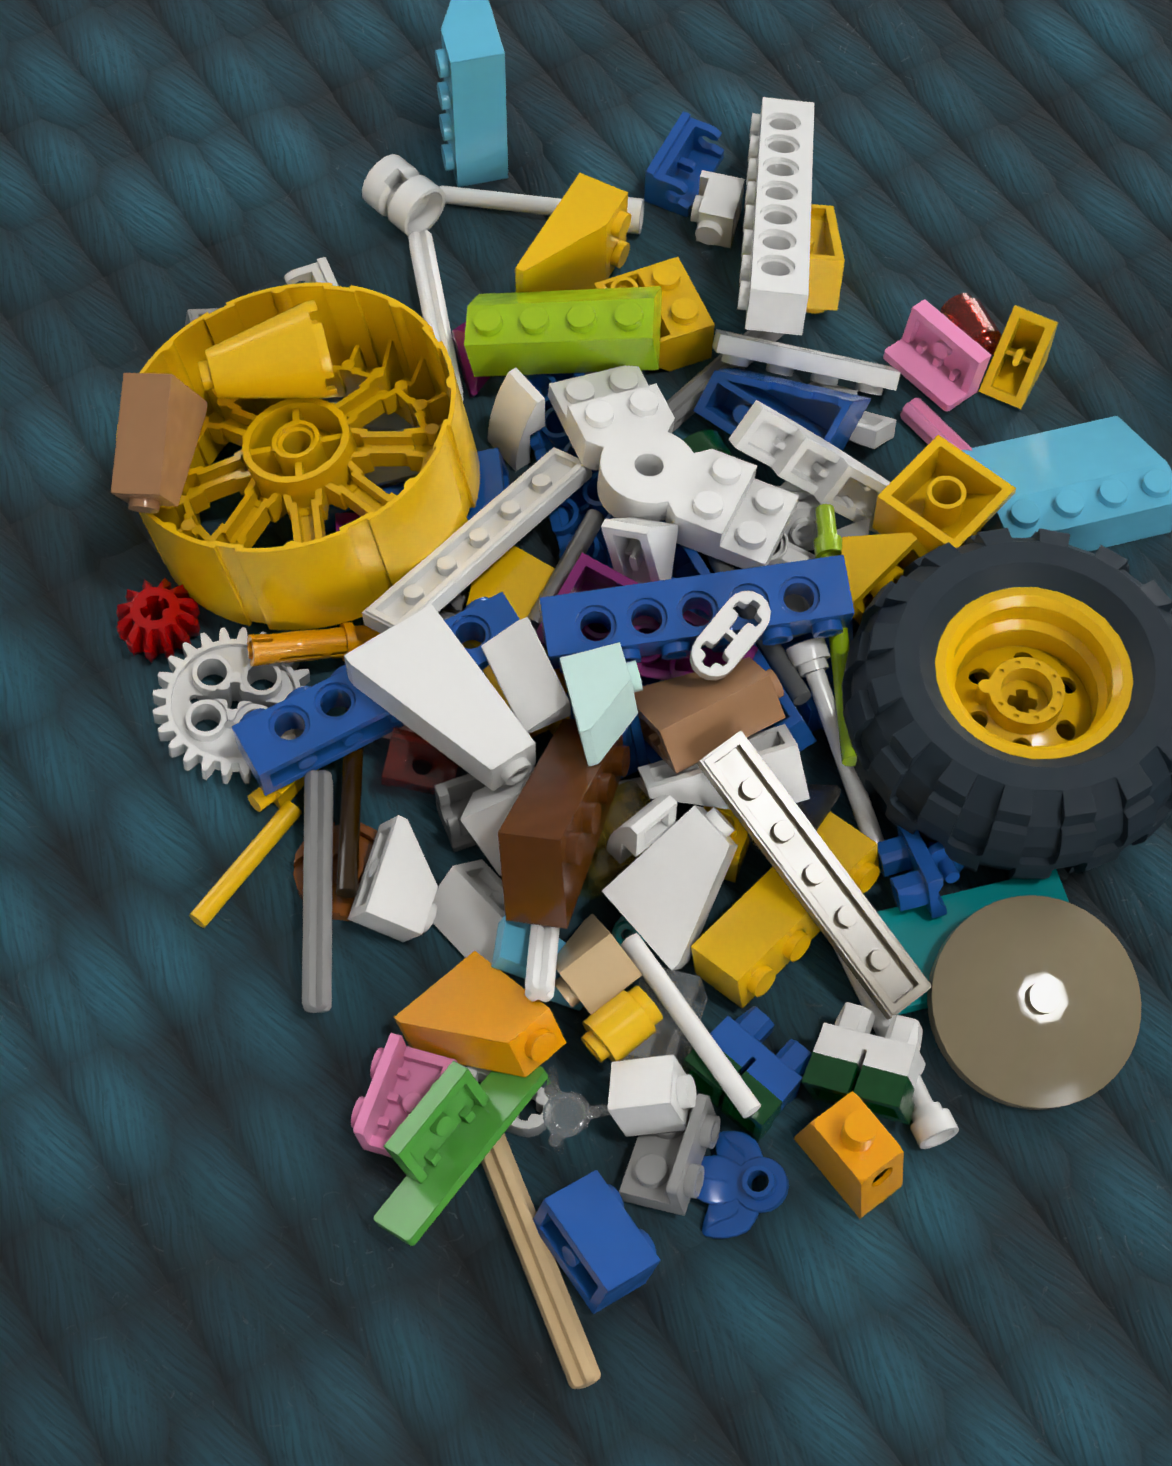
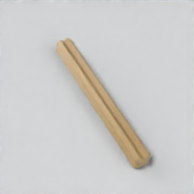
[481,1133,601,1389]

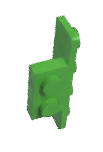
[374,1061,548,1246]

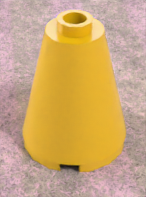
[198,300,337,398]

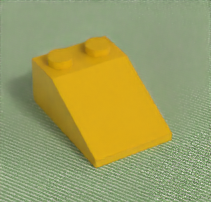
[515,173,631,292]
[806,204,845,314]

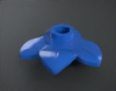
[697,1131,789,1239]

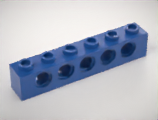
[539,555,855,674]
[231,592,520,796]

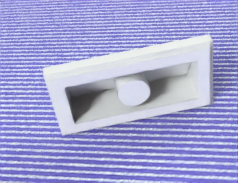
[481,617,571,733]

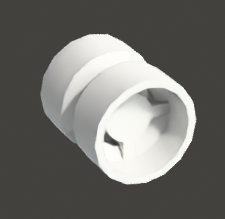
[362,154,446,236]

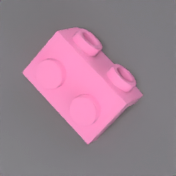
[883,299,991,411]
[351,1033,458,1158]

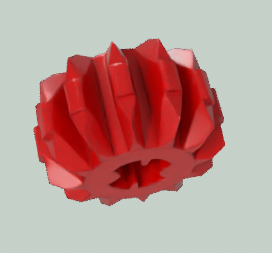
[116,578,200,663]

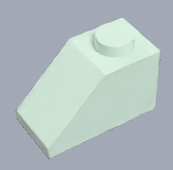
[560,642,643,767]

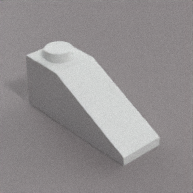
[638,724,810,809]

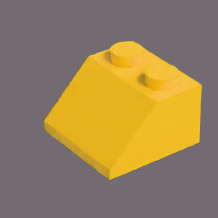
[872,435,1016,553]

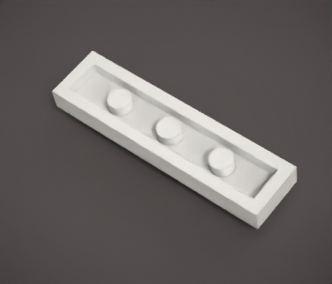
[712,329,901,395]

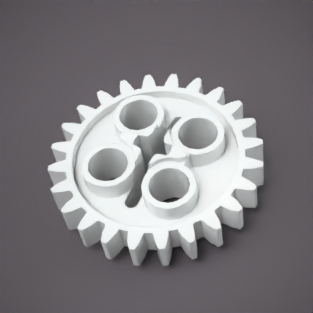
[153,627,310,784]

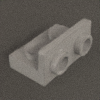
[619,1093,720,1216]

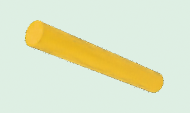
[189,800,302,928]

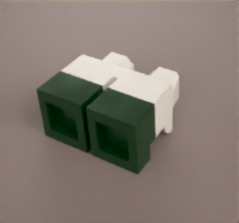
[801,1002,926,1125]

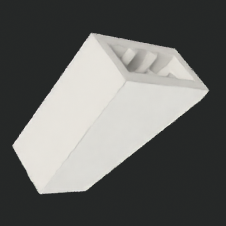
[602,805,738,971]

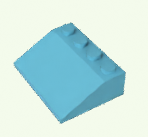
[435,0,508,187]
[962,416,1172,552]

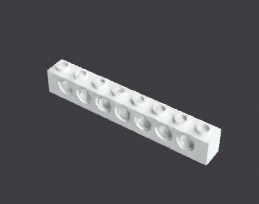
[737,97,814,336]

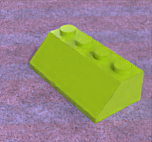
[464,286,662,377]

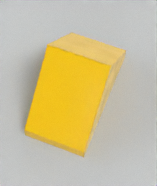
[978,305,1059,409]

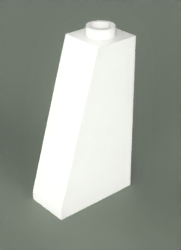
[344,604,536,791]

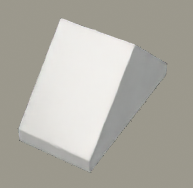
[601,517,679,583]
[460,766,535,876]

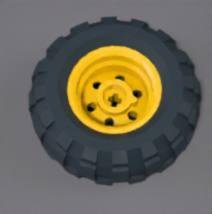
[842,528,1172,879]

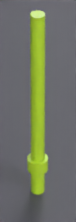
[814,504,857,767]

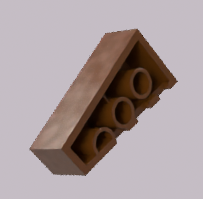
[498,718,630,929]

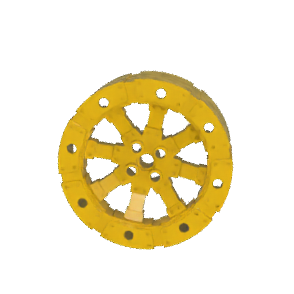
[116,282,480,630]

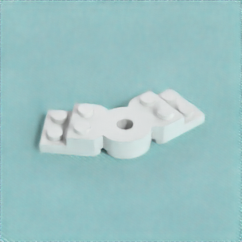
[548,365,800,569]

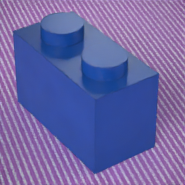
[533,1170,661,1314]

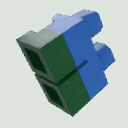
[682,1006,812,1142]

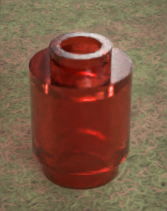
[940,293,1002,357]

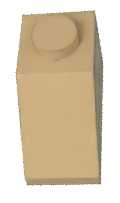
[555,914,642,1015]

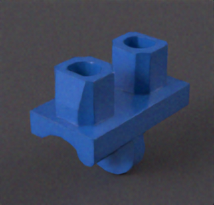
[877,826,964,919]

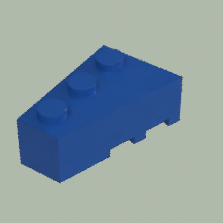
[693,368,871,451]

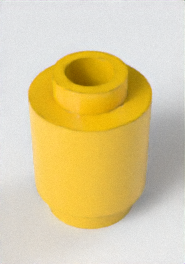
[581,985,663,1063]

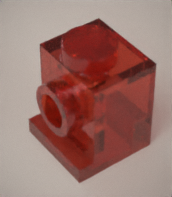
[382,728,458,795]

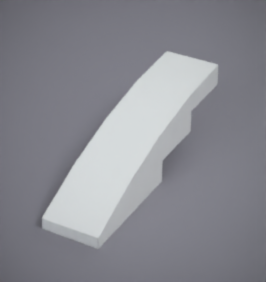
[729,400,891,534]

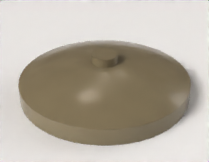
[927,895,1141,1110]

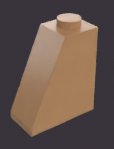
[111,373,207,513]
[634,657,786,774]

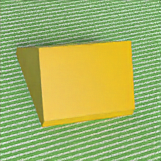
[842,532,928,625]

